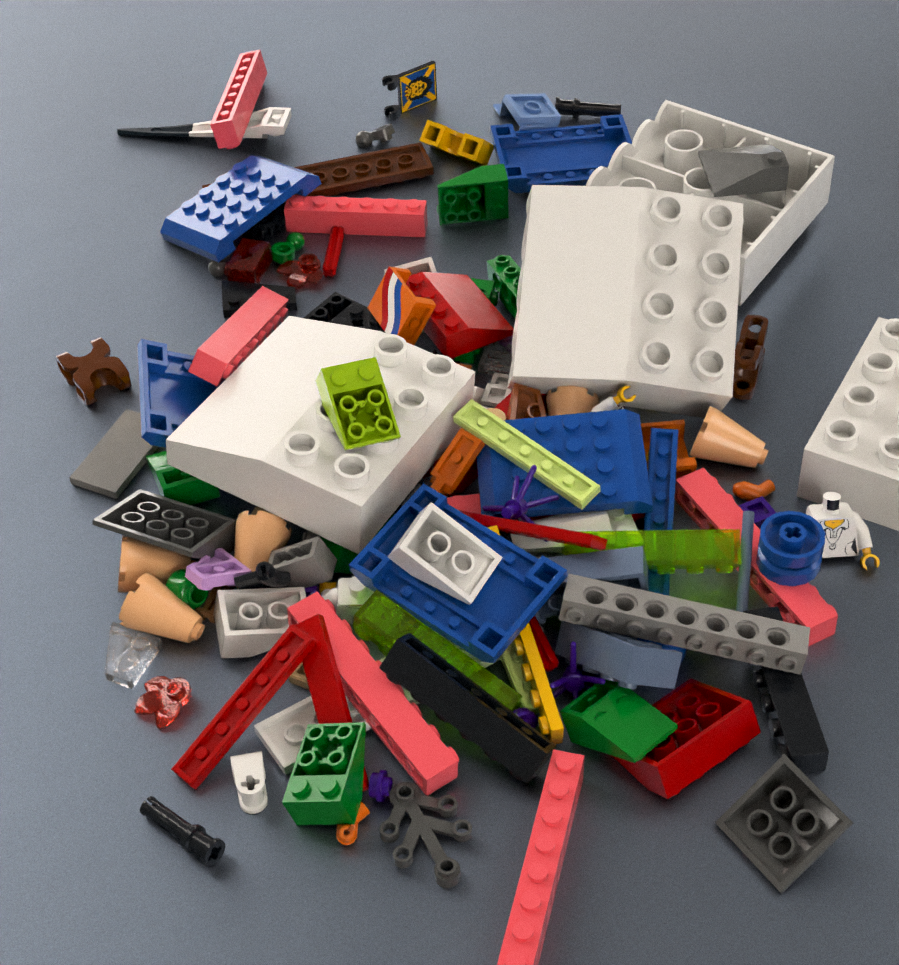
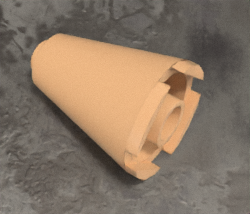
[546,386,600,416]
[689,406,769,468]
[234,510,292,589]
[118,535,196,593]
[119,573,205,643]

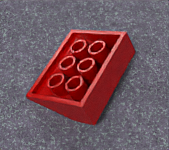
[406,272,514,359]
[611,678,761,799]

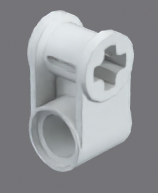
[230,751,268,814]

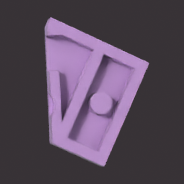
[185,548,252,590]

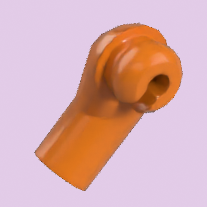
[732,479,775,501]
[336,801,370,845]

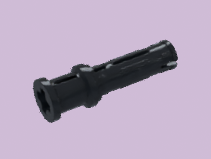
[555,97,621,118]
[140,796,225,867]

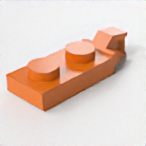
[430,428,485,496]

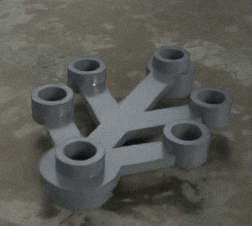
[379,782,472,888]

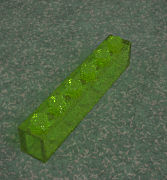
[562,529,741,574]
[353,590,522,712]

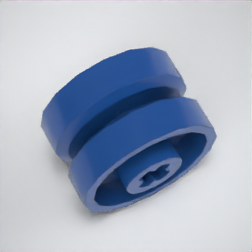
[756,511,825,586]

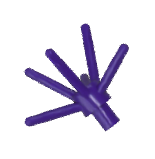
[482,465,559,542]
[550,641,606,701]

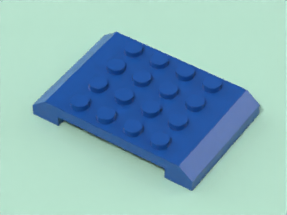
[490,114,632,193]
[160,155,322,263]
[138,339,234,448]
[477,409,653,519]
[349,483,567,663]

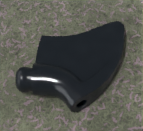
[234,561,291,589]

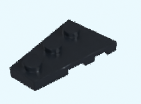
[221,280,297,318]

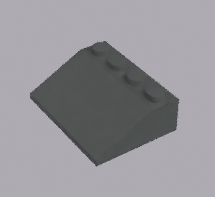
[92,489,236,559]

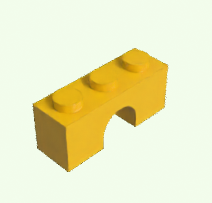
[419,120,494,166]

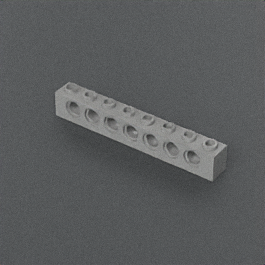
[559,574,810,675]

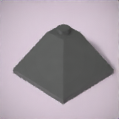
[698,144,789,197]
[715,754,854,893]

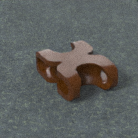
[733,315,768,400]
[55,337,132,406]

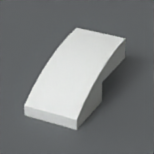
[481,372,512,407]

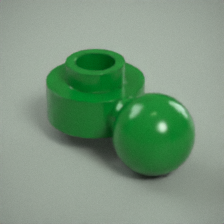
[271,232,305,264]

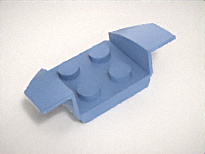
[493,93,561,131]

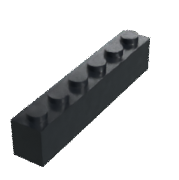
[743,606,829,773]
[379,633,557,783]

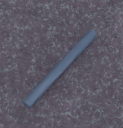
[736,511,755,612]

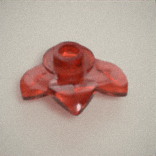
[276,253,323,289]
[134,676,191,730]

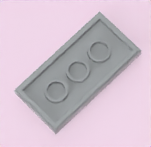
[69,409,159,499]

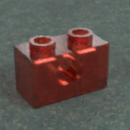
[224,238,272,284]

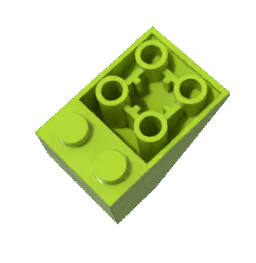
[315,357,401,451]

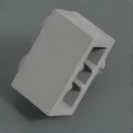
[268,531,337,588]

